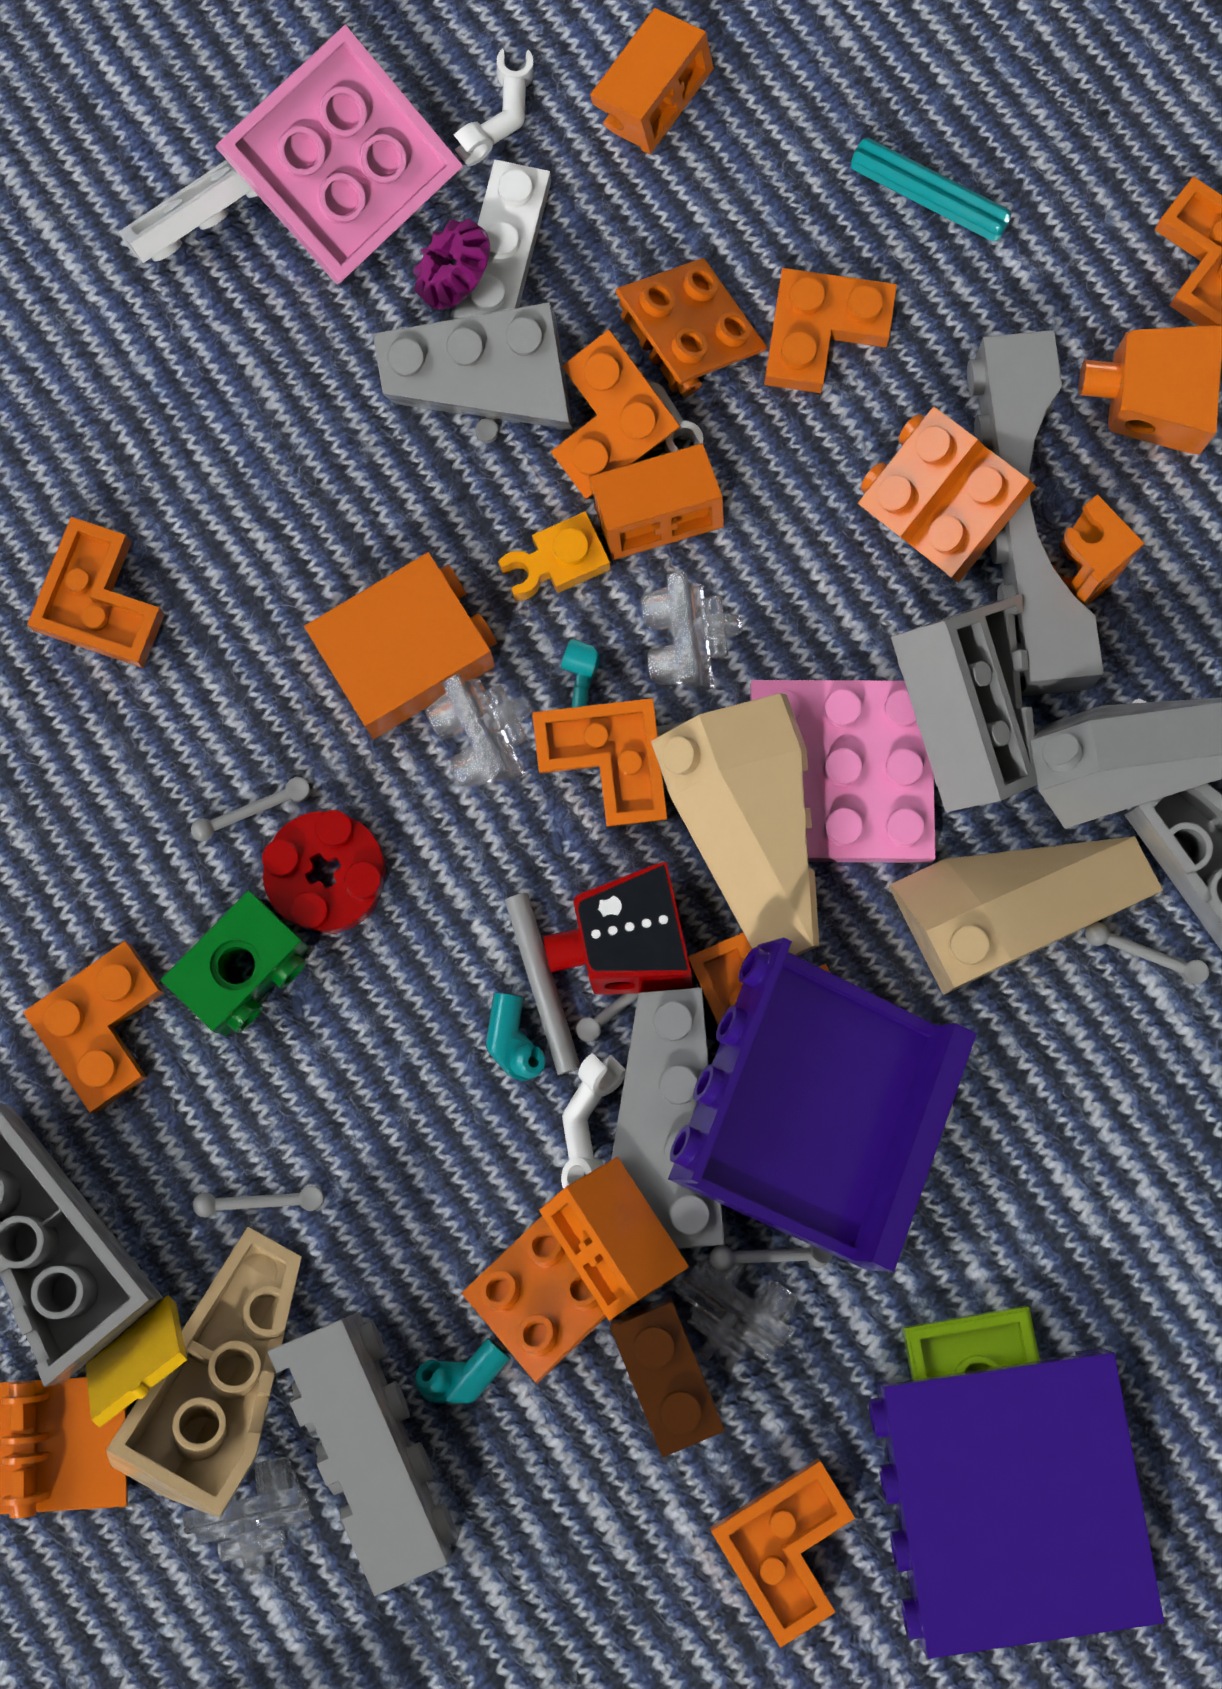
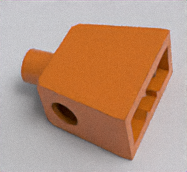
[1078,325,1222,455]

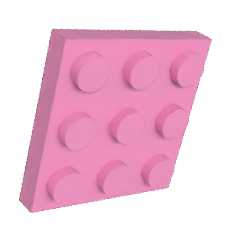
[215,25,463,284]
[750,680,935,863]

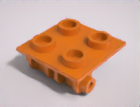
[615,258,767,397]
[461,1216,606,1384]
[0,1377,128,1518]

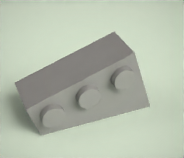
[373,302,574,432]

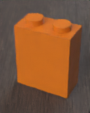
[304,552,497,740]

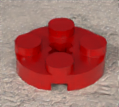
[262,810,386,934]

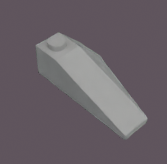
[1030,697,1222,829]

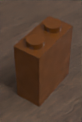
[610,1295,725,1458]

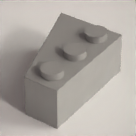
[891,594,1038,812]

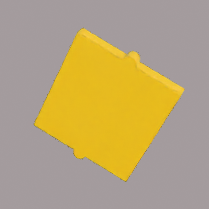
[85,1295,187,1428]

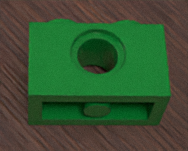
[160,890,311,1037]

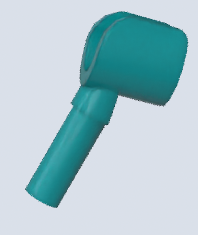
[561,639,600,708]

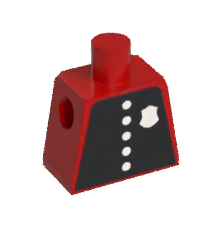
[543,862,693,995]

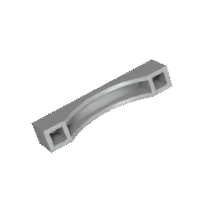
[967,330,1104,696]

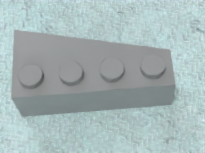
[611,988,724,1249]

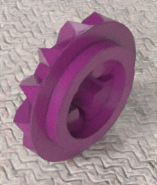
[413,218,490,310]

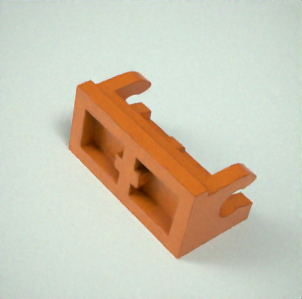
[590,8,714,155]
[589,443,724,560]
[1052,494,1145,607]
[539,1156,689,1321]

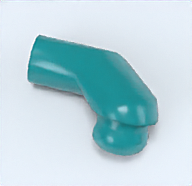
[486,993,546,1081]

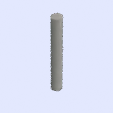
[505,893,581,1075]

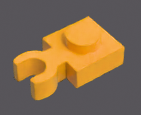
[498,511,611,601]

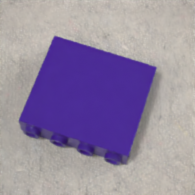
[668,937,977,1272]
[868,1348,1164,1659]

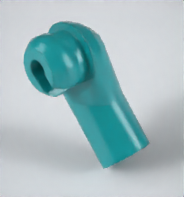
[414,1338,511,1404]

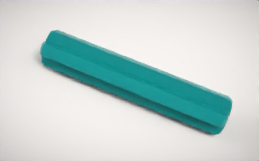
[851,138,1012,241]

